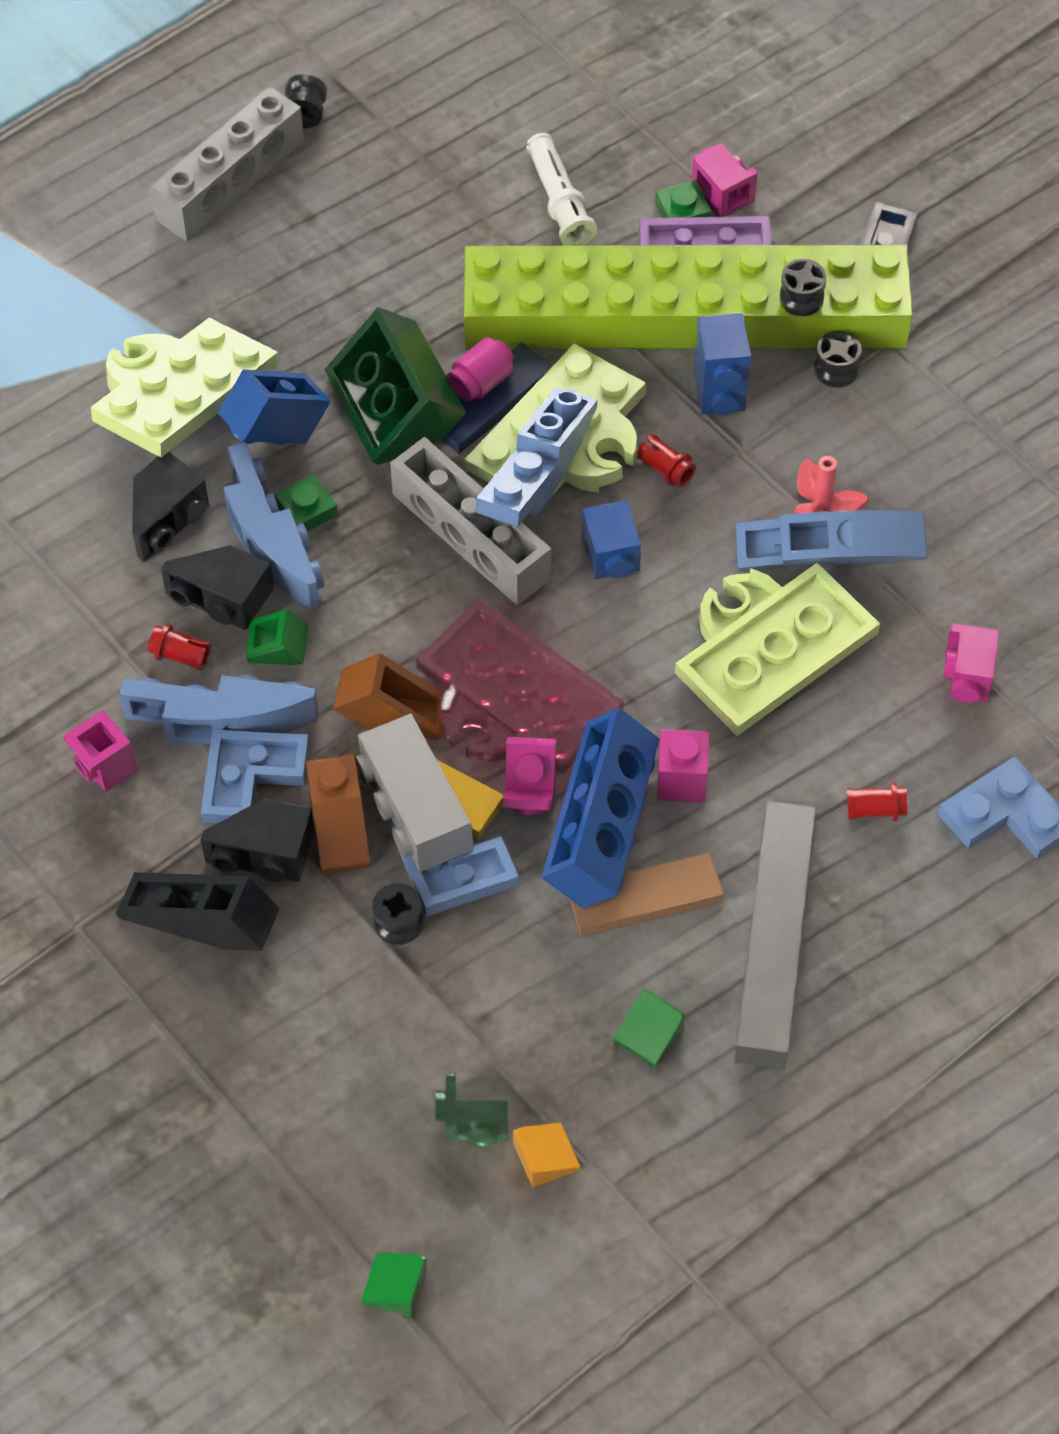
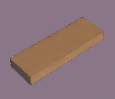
[569,852,724,937]

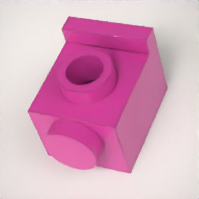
[691,143,758,217]
[943,623,999,703]
[63,710,138,792]

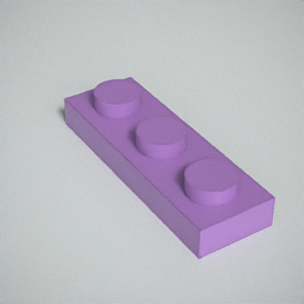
[639,216,772,246]

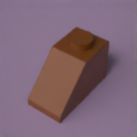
[333,653,449,739]
[306,754,371,874]

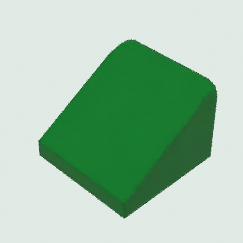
[246,609,308,665]
[613,989,685,1067]
[361,1252,427,1317]

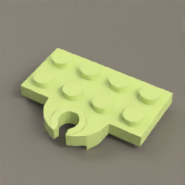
[91,318,278,458]
[465,344,646,498]
[675,563,880,736]

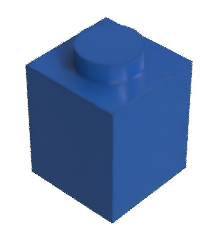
[582,500,641,580]

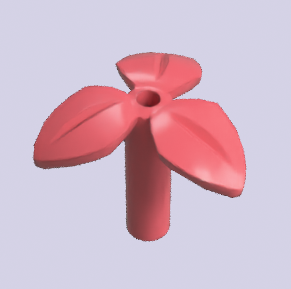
[793,456,869,514]

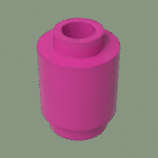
[447,337,514,402]

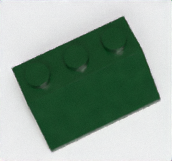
[324,307,466,465]

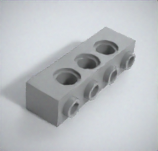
[150,86,304,242]
[390,437,551,606]

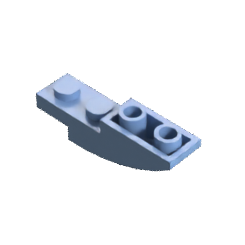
[476,387,598,527]
[223,442,325,610]
[736,510,928,572]
[119,675,319,744]

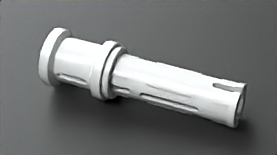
[526,133,597,246]

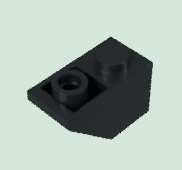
[132,452,209,562]
[161,545,274,630]
[200,799,315,882]

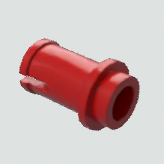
[637,434,696,487]
[148,624,211,671]
[847,782,908,821]

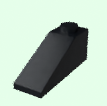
[116,872,280,951]

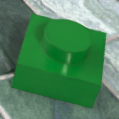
[655,180,711,218]
[274,474,338,532]

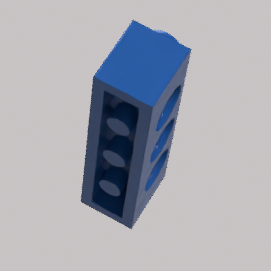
[541,707,660,909]

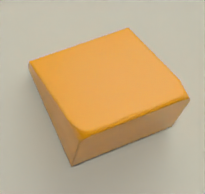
[513,1122,581,1188]

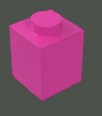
[657,729,709,803]

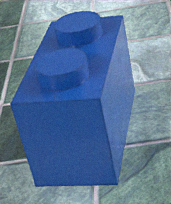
[694,313,751,415]
[218,369,331,445]

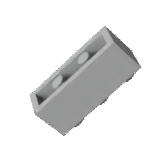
[355,714,474,872]

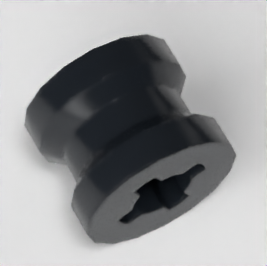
[285,74,327,128]
[779,258,827,317]
[814,331,861,387]
[372,883,423,945]

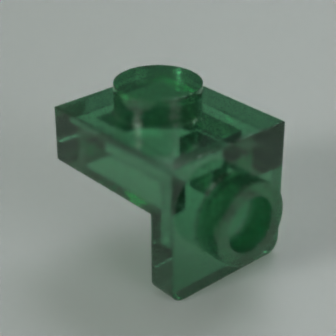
[435,1073,508,1146]

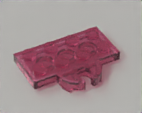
[416,598,624,774]

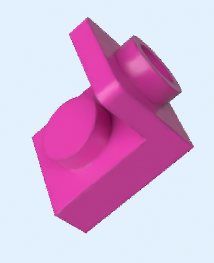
[503,737,556,815]

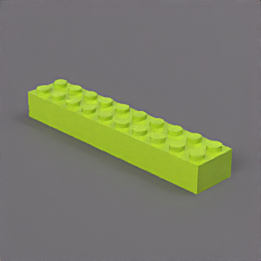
[464,245,912,349]

